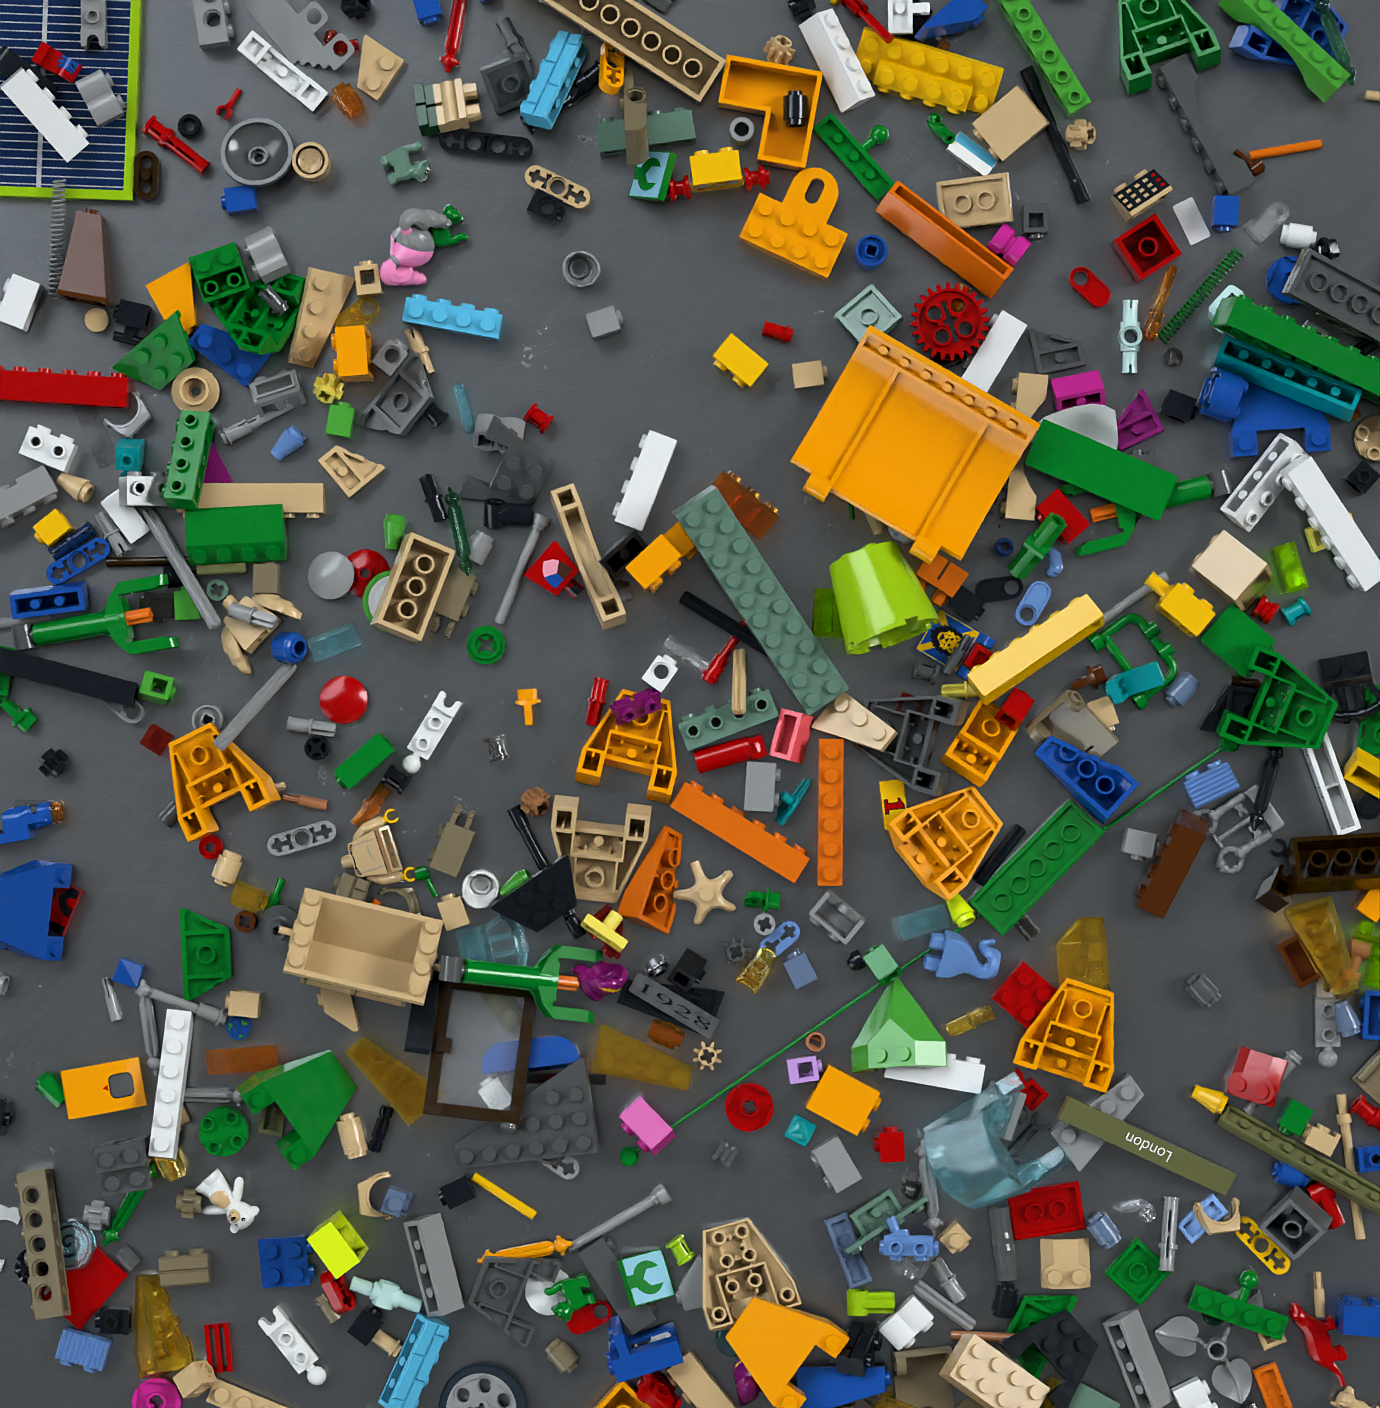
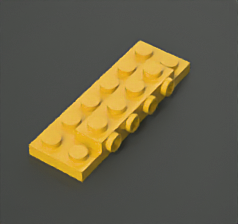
[856,26,1004,114]

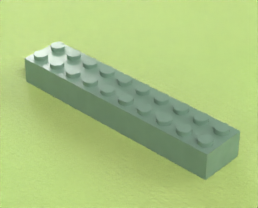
[672,485,849,716]

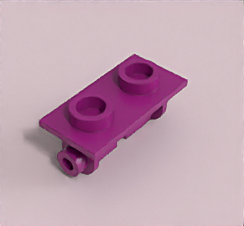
[610,688,662,726]

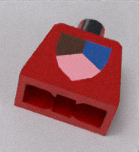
[524,540,584,599]

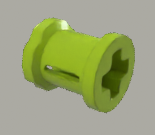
[665,1234,695,1266]

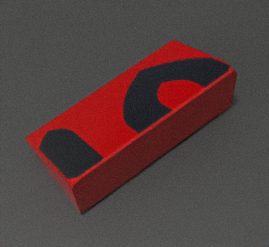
[49,885,84,936]

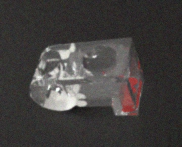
[1242,201,1290,245]

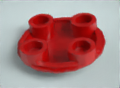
[319,676,368,724]

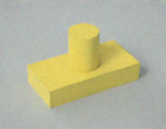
[580,910,628,953]

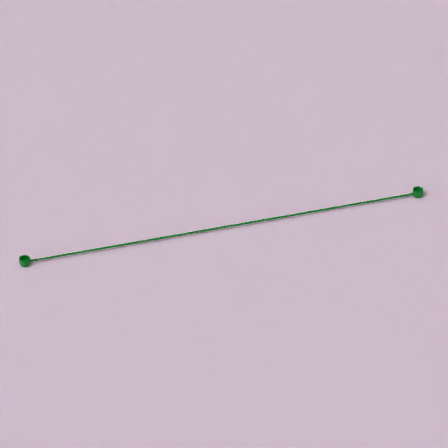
[619,737,1240,1166]

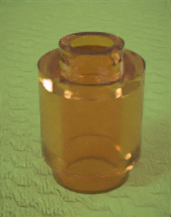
[330,82,365,120]
[647,1019,685,1050]

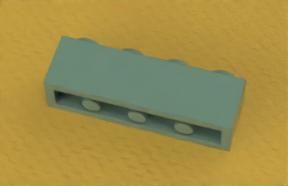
[595,107,696,156]

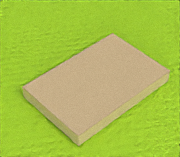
[936,172,1014,228]

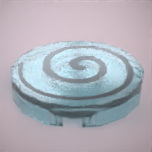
[60,1221,96,1271]

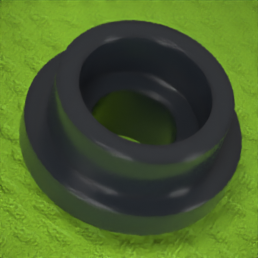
[178,114,202,139]

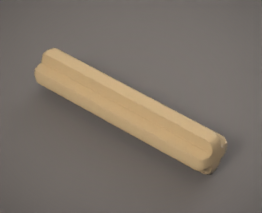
[732,649,747,715]

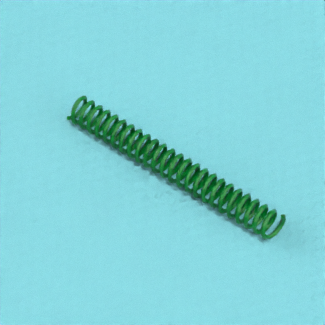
[1158,247,1244,344]

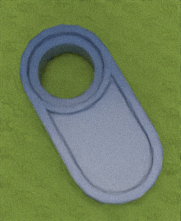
[1015,581,1051,626]

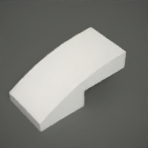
[101,489,150,544]

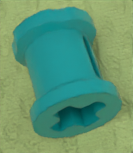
[1280,596,1312,627]

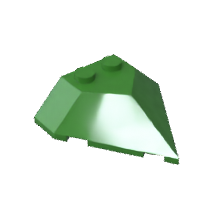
[851,977,947,1073]

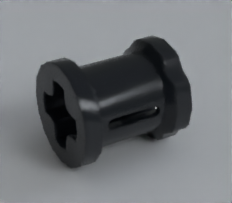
[423,399,449,429]
[380,764,412,795]

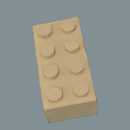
[370,532,456,643]
[939,1333,1050,1408]

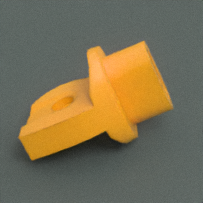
[515,688,541,725]

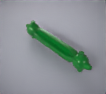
[101,1161,158,1247]

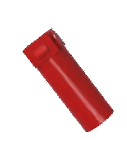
[693,733,767,774]

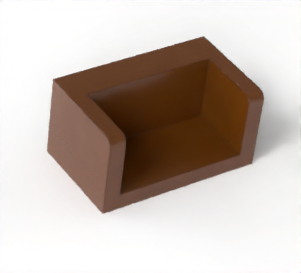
[1272,933,1321,989]

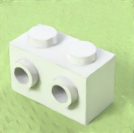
[0,274,44,332]
[19,424,79,473]

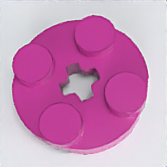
[132,1376,182,1408]

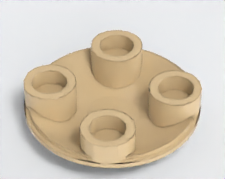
[1354,414,1380,462]

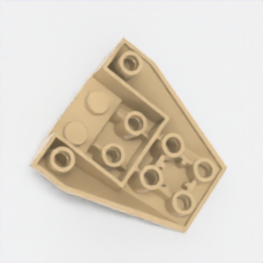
[702,1218,802,1331]

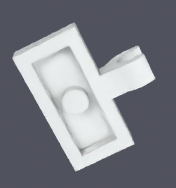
[888,0,930,35]

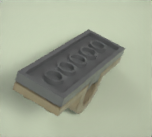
[1281,248,1380,345]

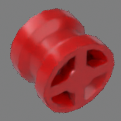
[1250,595,1279,625]

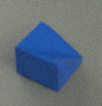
[112,957,146,988]

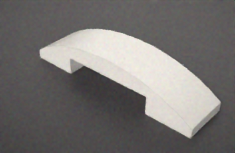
[237,30,328,112]

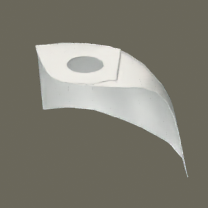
[1031,404,1118,450]

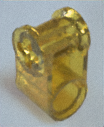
[735,947,777,995]

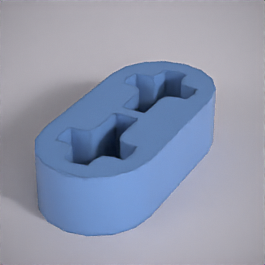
[760,920,800,959]

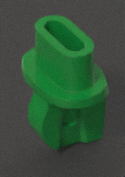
[0,700,37,733]
[743,888,781,913]

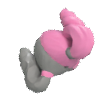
[380,208,452,286]

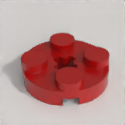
[725,1082,774,1132]
[636,1371,682,1408]

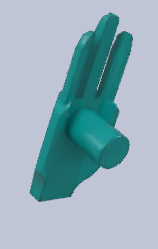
[775,778,812,826]

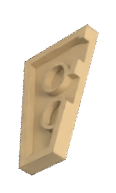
[811,692,898,752]

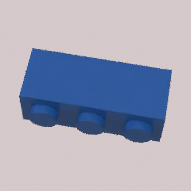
[9,581,90,619]

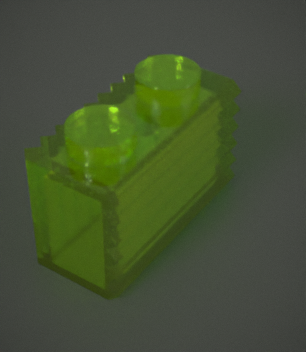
[1268,541,1309,595]

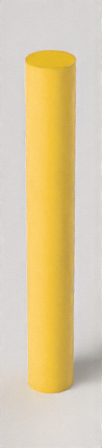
[470,1172,537,1220]

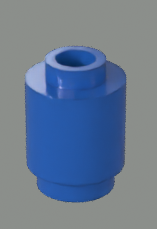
[1272,1161,1310,1189]

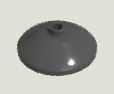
[220,118,294,187]

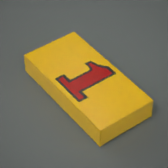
[879,779,907,830]

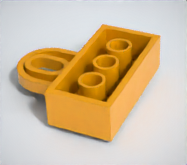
[739,168,848,282]

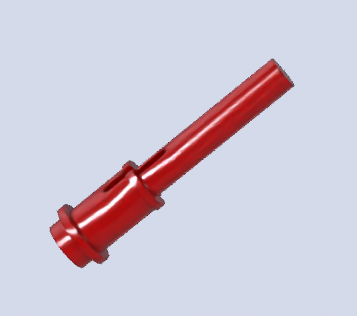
[840,0,894,44]
[701,619,748,685]

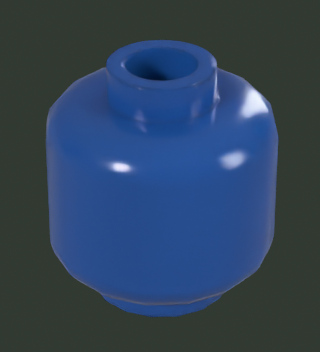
[271,632,307,664]

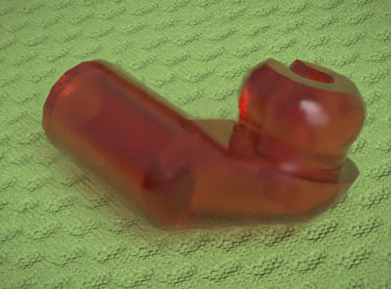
[324,30,359,54]

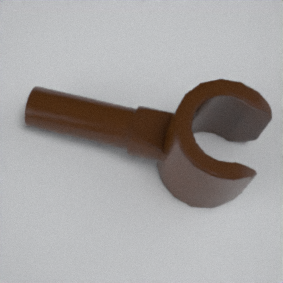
[1234,149,1265,176]

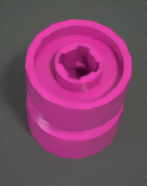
[986,223,1032,267]

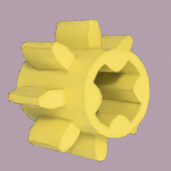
[313,373,344,404]

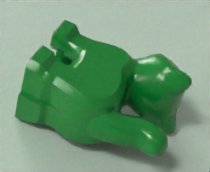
[428,205,468,248]
[544,1273,596,1322]

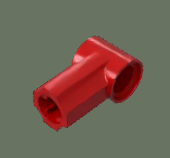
[1305,1182,1345,1230]

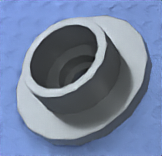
[259,904,298,952]

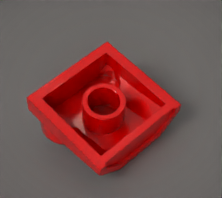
[1226,1046,1288,1108]

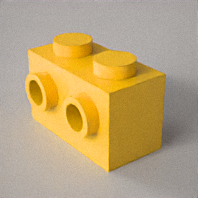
[712,333,769,389]

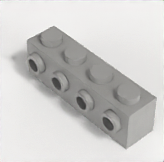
[403,1213,465,1317]
[1103,1309,1174,1408]

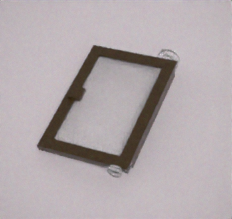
[423,981,537,1130]

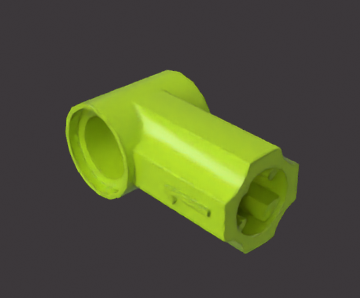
[847,1289,895,1316]

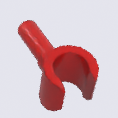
[216,88,242,120]

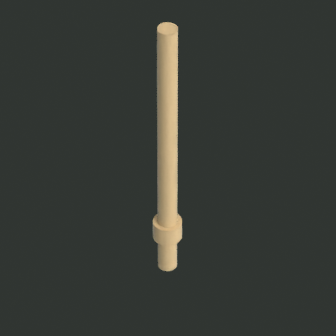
[1336,1093,1365,1240]

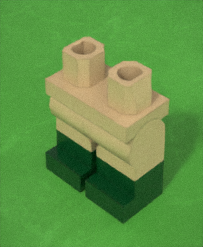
[413,78,482,137]

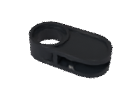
[975,576,1023,602]

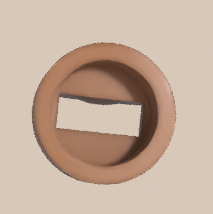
[805,1032,825,1053]

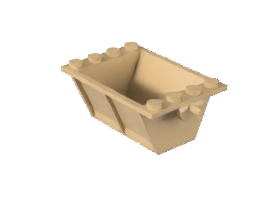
[278,888,444,1007]

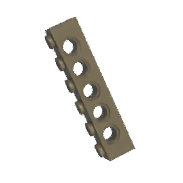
[15,1169,71,1320]

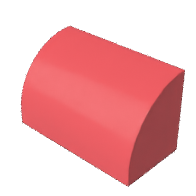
[769,708,815,764]

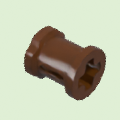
[234,910,258,933]

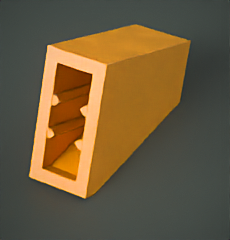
[145,262,198,337]

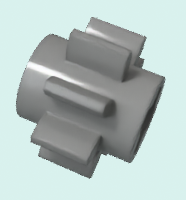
[83,1200,111,1231]

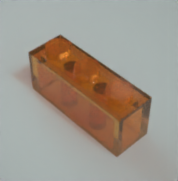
[711,470,779,541]

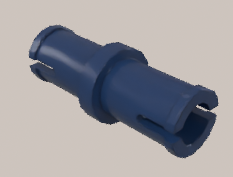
[48,521,97,561]
[994,538,1014,557]

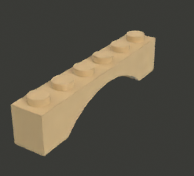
[999,372,1048,522]
[550,483,626,631]

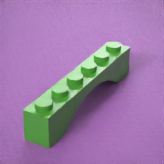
[1218,0,1351,103]

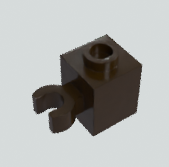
[1255,864,1294,913]

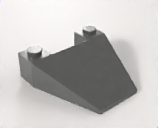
[853,695,969,796]

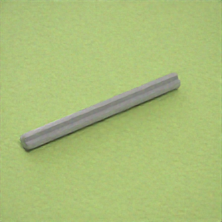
[142,507,221,630]

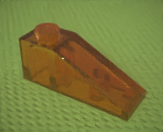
[205,1043,281,1075]

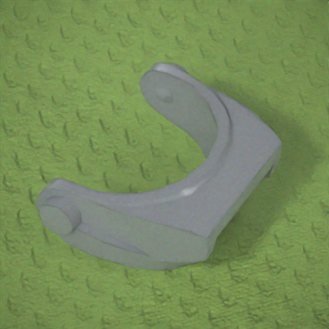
[103,390,152,438]

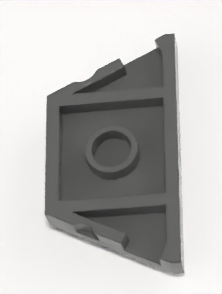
[355,350,434,436]

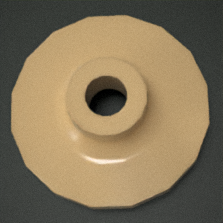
[171,367,220,412]

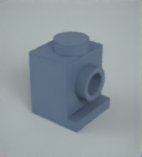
[380,1185,414,1218]

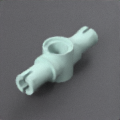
[1118,300,1142,374]
[349,1276,423,1313]

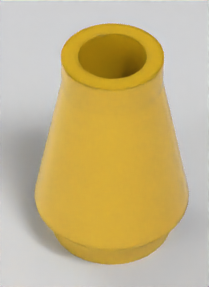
[1191,1085,1229,1115]

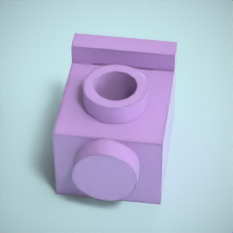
[786,1054,823,1084]

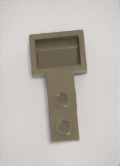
[619,68,649,165]

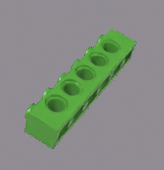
[995,0,1092,119]

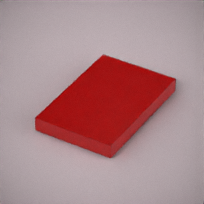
[1006,1180,1086,1241]
[45,1242,129,1330]

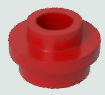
[199,835,223,860]

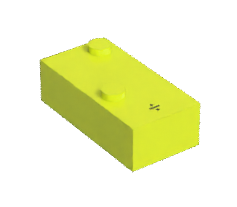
[307,1210,369,1279]

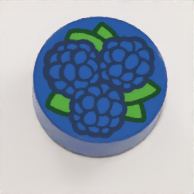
[226,1016,251,1040]

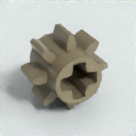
[176,1188,203,1219]

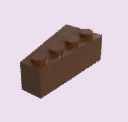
[1135,809,1208,919]

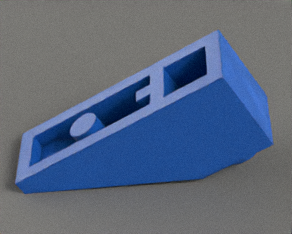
[914,0,988,40]

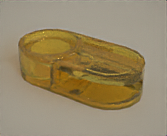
[336,296,380,327]

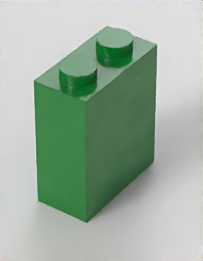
[1197,603,1276,678]
[334,732,397,790]

